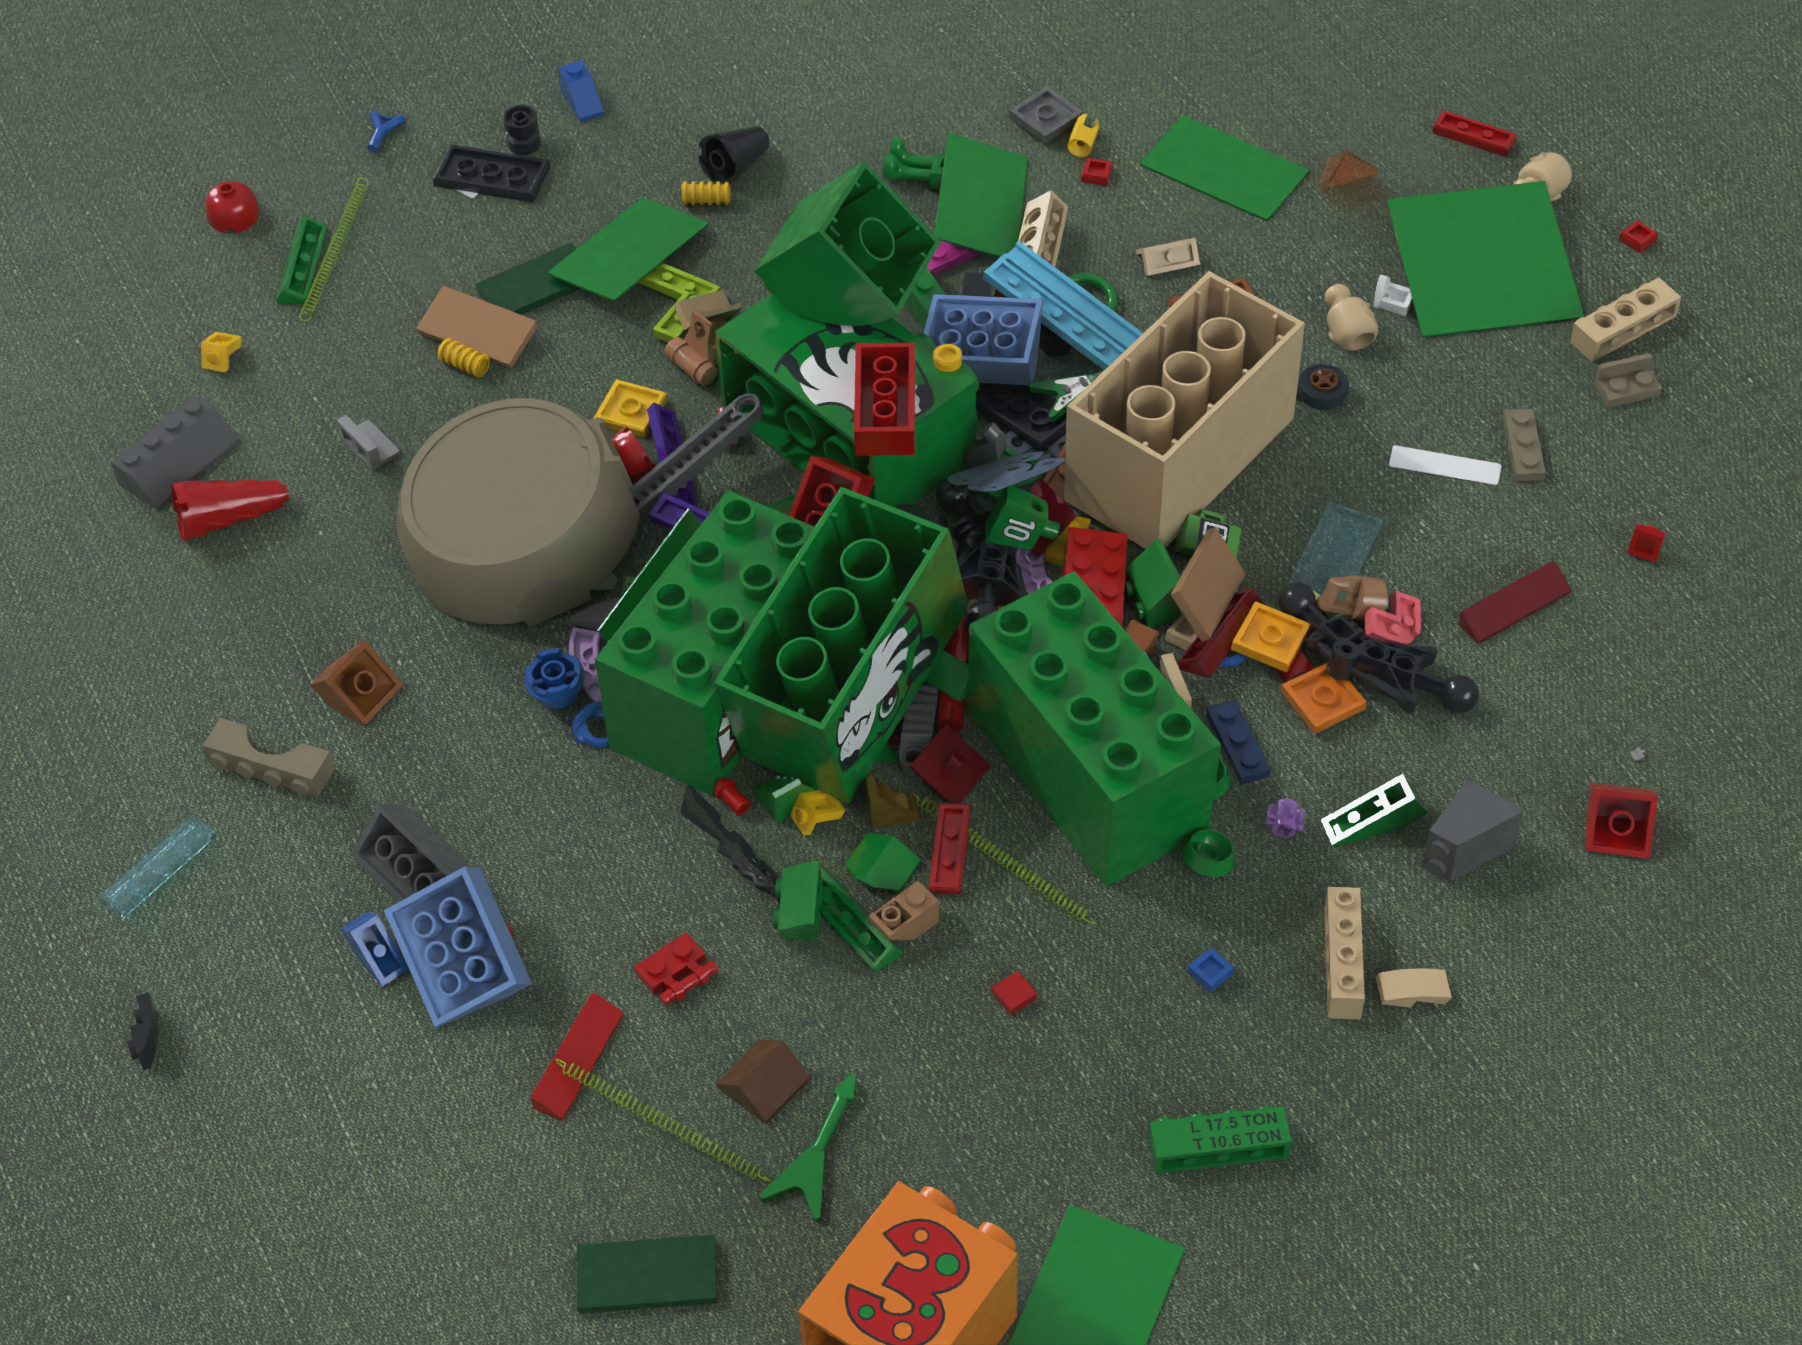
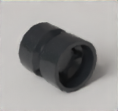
[503,105,541,155]

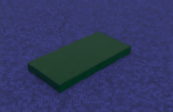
[475,242,581,315]
[577,1235,718,1314]

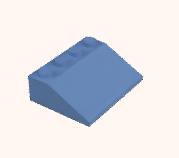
[924,294,1043,385]
[384,866,532,1027]

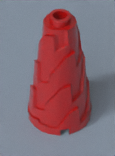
[171,479,289,541]

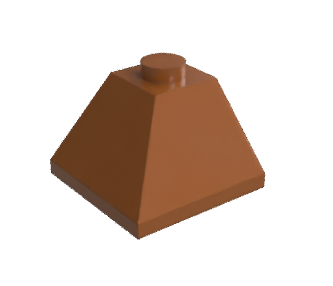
[310,640,404,726]

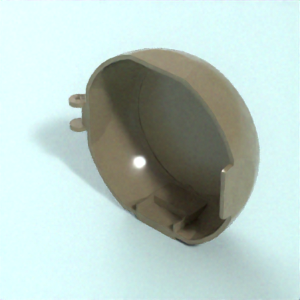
[396,398,640,627]

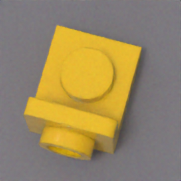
[201,332,241,372]
[790,790,845,836]

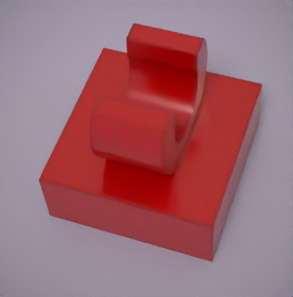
[1627,523,1666,563]

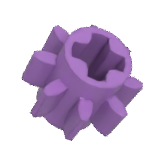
[1266,798,1305,838]

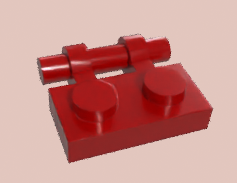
[634,932,719,1006]

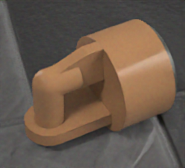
[1316,575,1389,622]

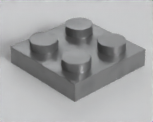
[1009,86,1083,144]

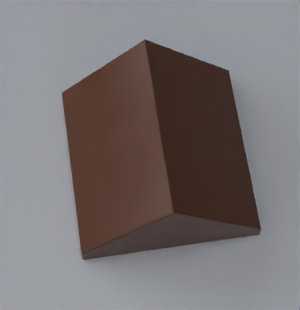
[716,1039,810,1124]

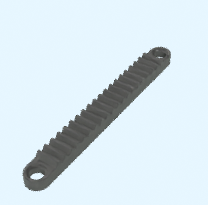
[633,393,764,526]
[899,538,957,777]

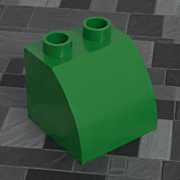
[754,160,941,326]

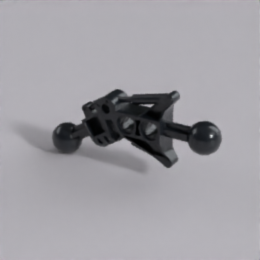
[936,478,1029,631]
[1278,582,1479,713]

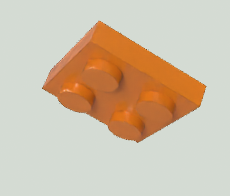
[1281,663,1367,734]

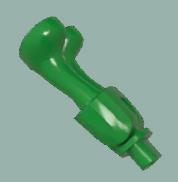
[882,136,945,190]

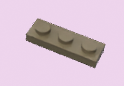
[1503,409,1546,482]

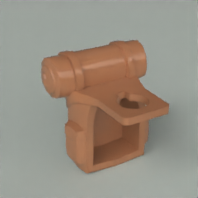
[664,311,727,387]

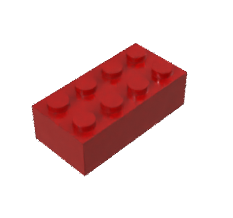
[854,343,915,456]
[789,456,875,527]
[1062,527,1127,627]

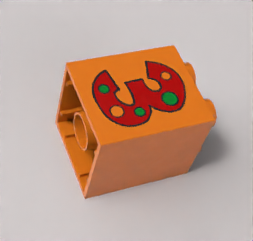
[798,1181,1018,1345]

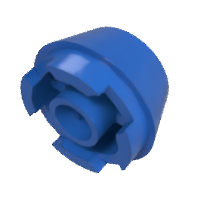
[524,648,585,709]

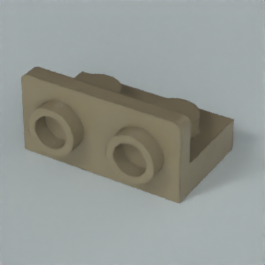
[1594,353,1662,408]

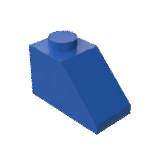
[558,60,604,122]
[340,912,409,986]

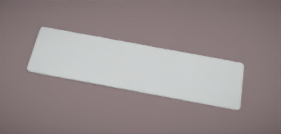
[1389,445,1501,485]

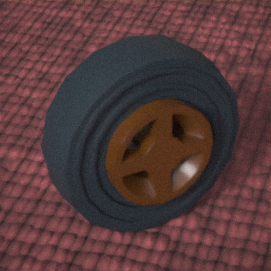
[1297,364,1349,410]

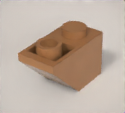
[869,881,939,940]

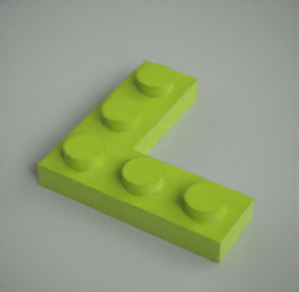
[638,263,721,343]

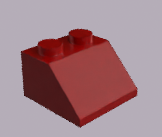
[1585,782,1658,858]

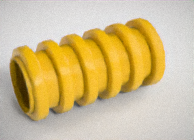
[681,181,731,206]
[437,338,490,378]

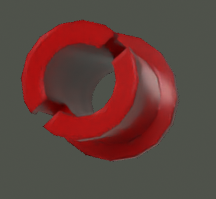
[713,777,752,816]

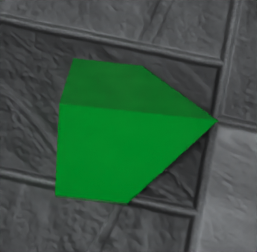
[751,774,816,824]

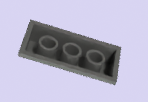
[111,394,240,510]
[351,804,471,902]

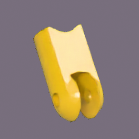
[1067,113,1100,158]

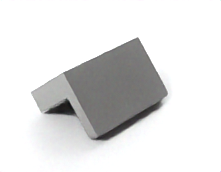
[337,415,400,471]

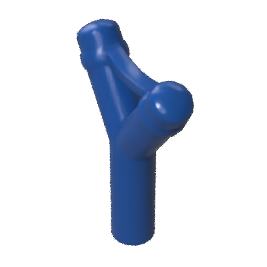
[368,111,405,153]

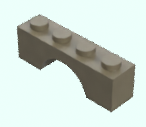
[203,718,335,797]

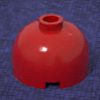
[205,181,260,233]
[612,426,656,485]

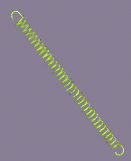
[299,178,369,321]
[911,792,1095,924]
[555,1059,771,1182]

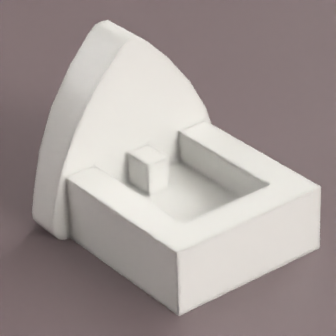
[1373,275,1413,316]

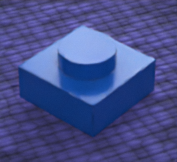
[1187,947,1234,993]

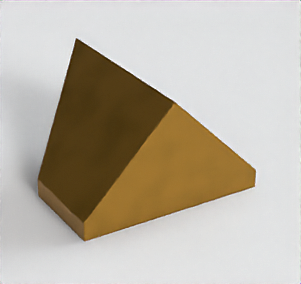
[863,775,920,829]

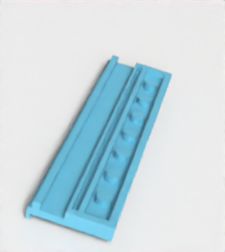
[982,241,1143,370]

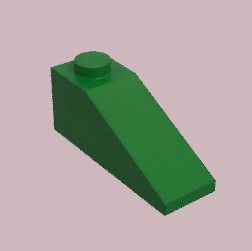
[1321,774,1428,847]

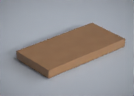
[416,286,538,369]
[1171,527,1246,642]

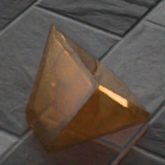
[1320,149,1379,191]

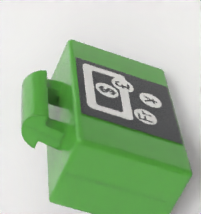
[1175,509,1241,559]

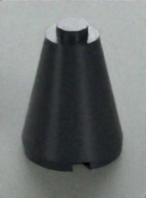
[698,126,770,184]

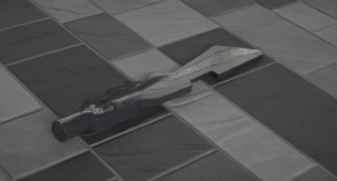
[681,785,780,902]

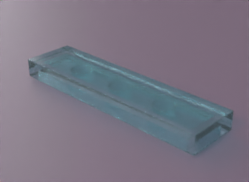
[99,815,216,919]

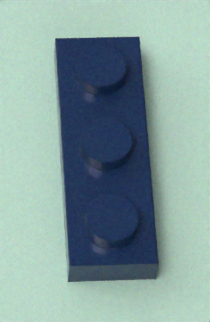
[1206,699,1270,785]

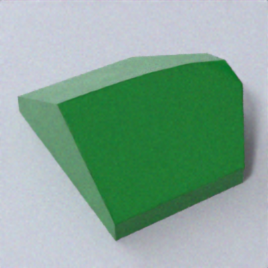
[845,833,921,894]

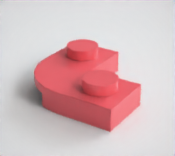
[1365,591,1421,645]

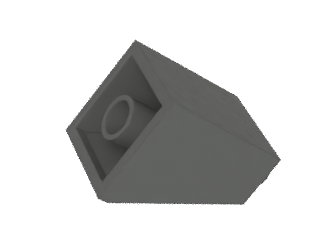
[1422,779,1524,881]

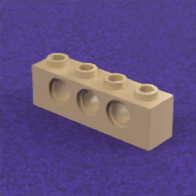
[1018,190,1068,267]
[1570,277,1681,362]
[1324,887,1365,1020]

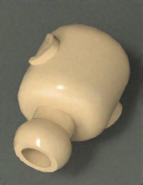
[1514,152,1572,202]
[1325,284,1379,351]

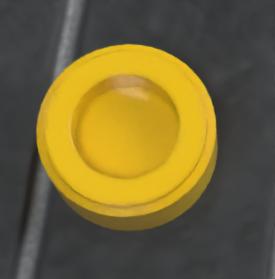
[933,344,962,372]

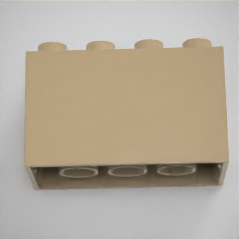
[1064,271,1305,549]

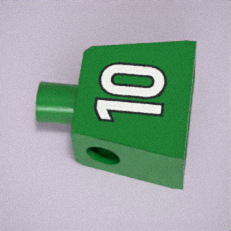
[985,485,1060,550]

